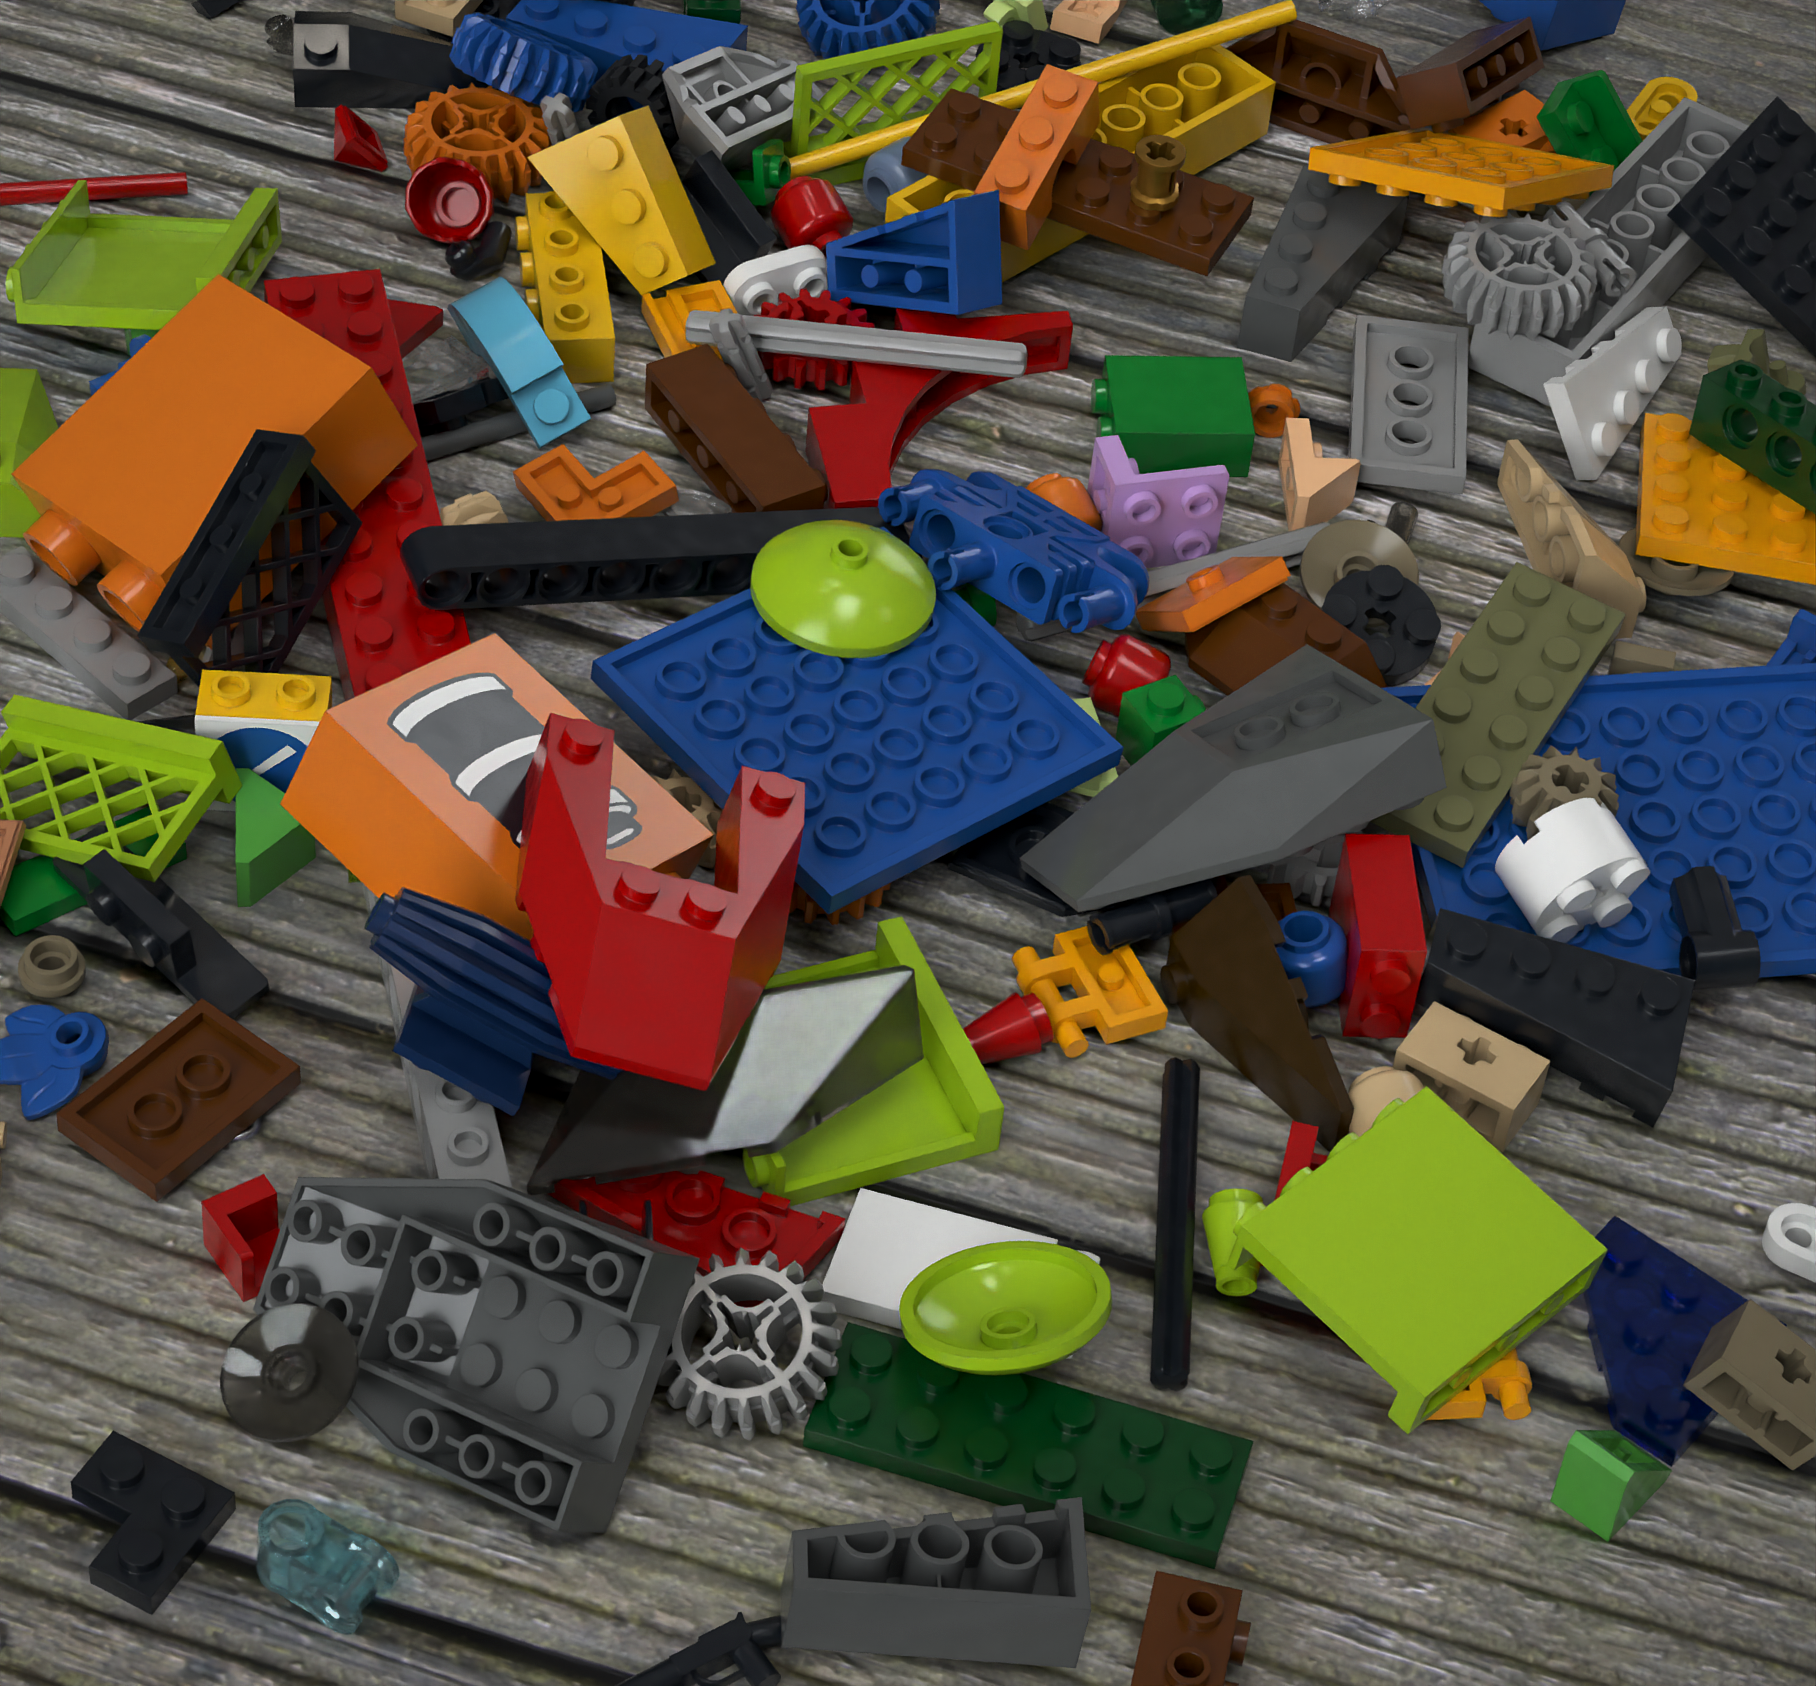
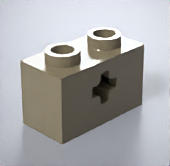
[1683,1299,1816,1471]

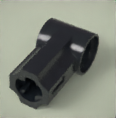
[1669,866,1760,990]

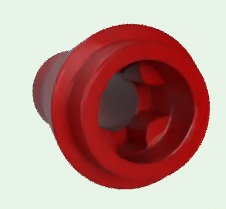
[963,992,1053,1064]

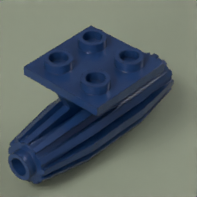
[364,887,622,1116]

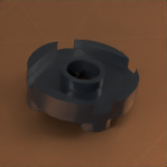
[976,20,1081,110]
[1321,565,1441,687]

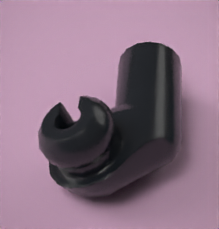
[445,221,512,281]

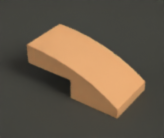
[1050,0,1128,44]

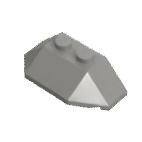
[662,46,824,173]

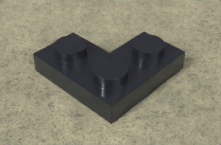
[71,1430,236,1615]

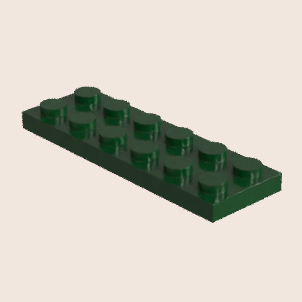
[803,1322,1254,1569]

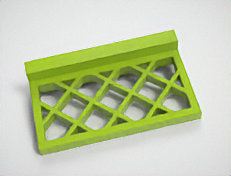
[783,21,1003,186]
[0,694,243,882]

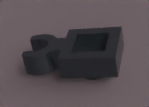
[413,377,509,434]

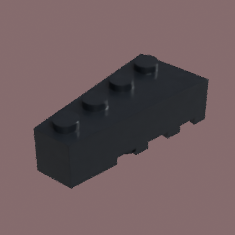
[1415,908,1695,1128]

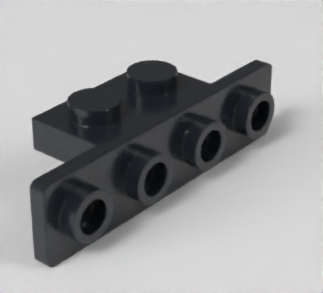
[53,825,270,1019]

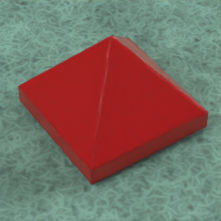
[334,104,388,172]

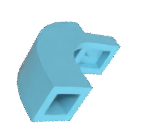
[447,277,591,449]

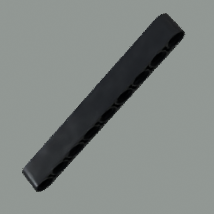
[400,507,923,610]

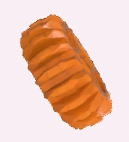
[404,82,552,203]

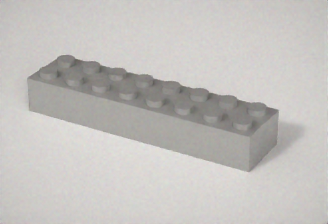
[1468,97,1749,407]

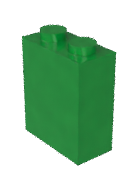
[1091,355,1255,477]

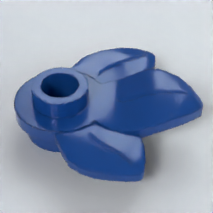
[0,1004,109,1121]

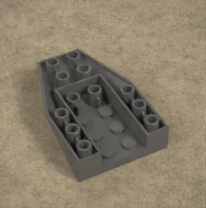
[1020,644,1447,912]
[253,1177,700,1533]

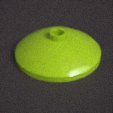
[750,520,936,658]
[899,1241,1112,1375]

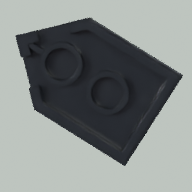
[948,802,1134,917]

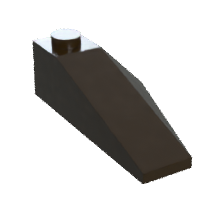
[1160,875,1354,1152]

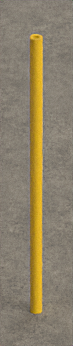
[789,0,1297,181]

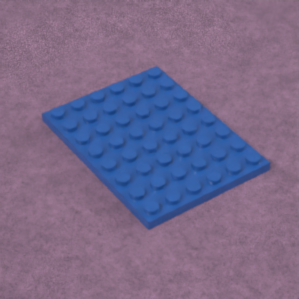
[1382,663,1816,978]

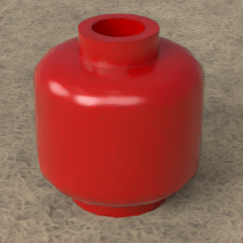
[771,176,853,258]
[1082,634,1171,719]

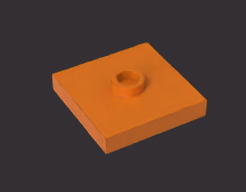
[1135,556,1291,632]

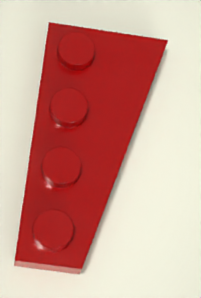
[541,1131,846,1308]

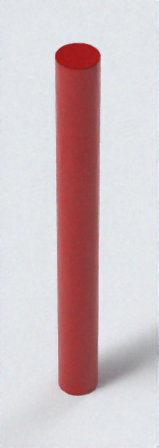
[0,172,188,206]

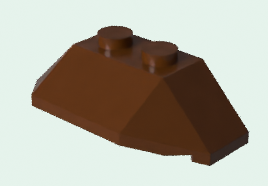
[1226,19,1411,144]
[1183,583,1387,696]

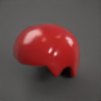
[405,157,495,245]

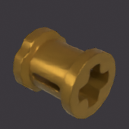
[1130,135,1186,211]

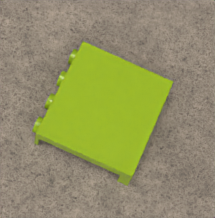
[6,180,282,330]
[708,916,1004,1207]
[1227,1086,1608,1434]

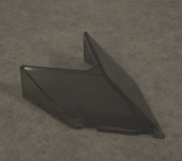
[526,965,924,1196]

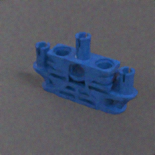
[878,469,1150,633]

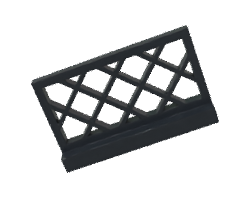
[137,429,363,687]

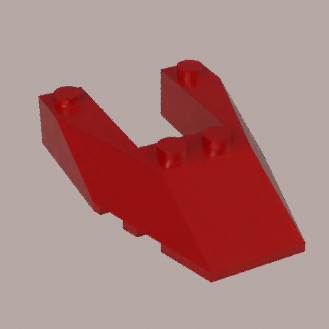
[515,713,805,1091]

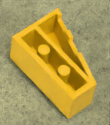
[527,105,716,296]

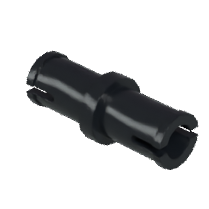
[1087,878,1218,955]

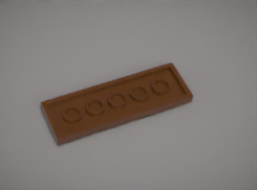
[901,88,1254,277]

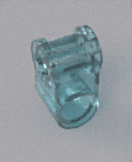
[257,1499,400,1635]

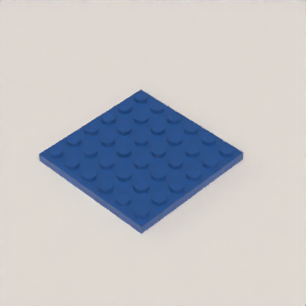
[590,526,1124,915]

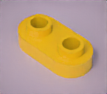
[1626,77,1698,141]

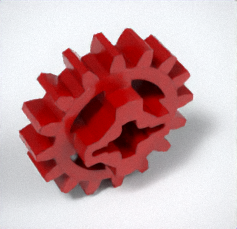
[753,289,875,390]

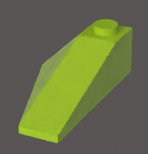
[0,368,59,538]

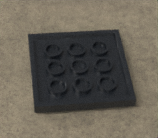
[1667,96,1816,357]

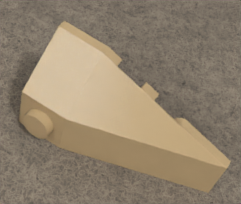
[1497,439,1646,639]

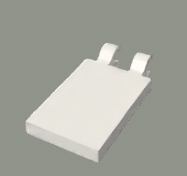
[821,1188,1100,1359]

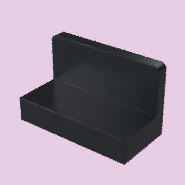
[682,150,777,285]

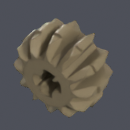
[1509,746,1619,840]

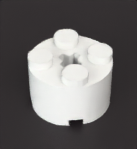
[1495,798,1650,943]

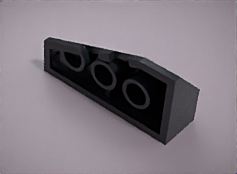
[293,11,501,109]

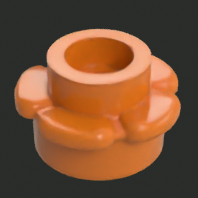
[1248,383,1300,438]

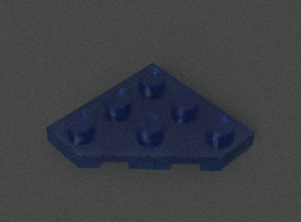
[1582,1216,1787,1467]

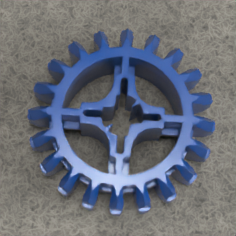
[796,0,940,75]
[449,12,598,113]

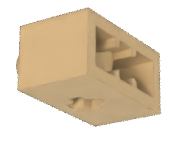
[1393,1001,1550,1153]

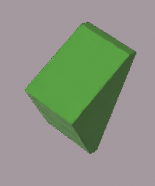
[236,768,316,907]
[1550,1430,1672,1542]

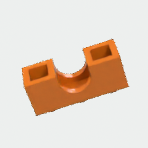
[974,64,1100,250]

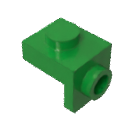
[730,139,791,209]

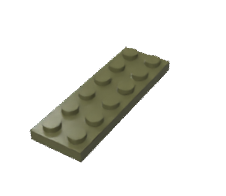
[1370,562,1626,868]

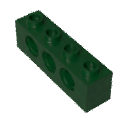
[1689,359,1816,514]

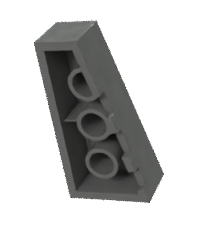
[1237,165,1409,362]
[781,1497,1091,1668]

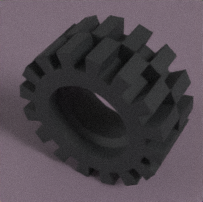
[586,54,679,152]

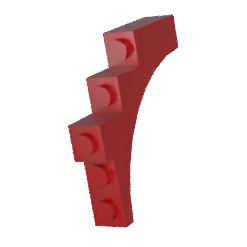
[805,308,1073,509]

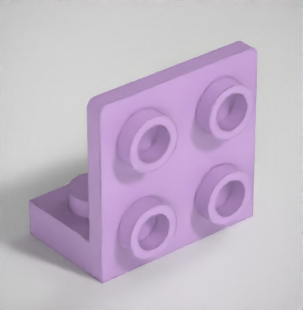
[1087,435,1229,568]

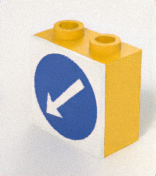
[195,669,332,811]

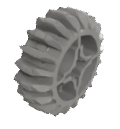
[1441,212,1597,341]
[657,1247,842,1441]

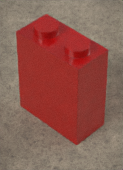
[1328,833,1427,1039]

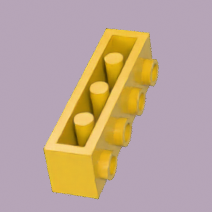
[515,191,615,384]

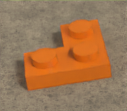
[513,444,679,521]

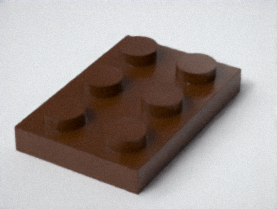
[56,998,301,1202]

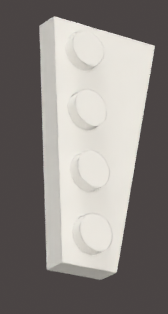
[1543,306,1682,481]

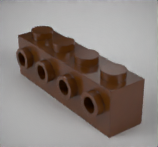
[1397,16,1544,133]
[644,344,828,513]
[1131,1571,1251,1686]

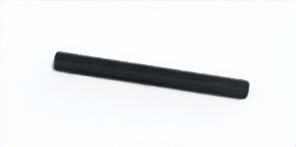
[1150,1057,1200,1391]

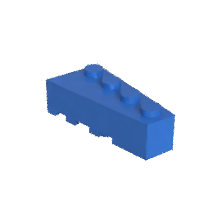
[506,0,748,110]

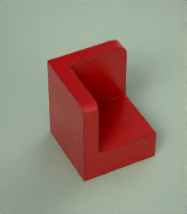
[201,1174,280,1302]

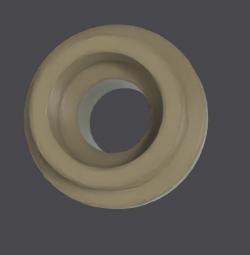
[18,935,86,998]

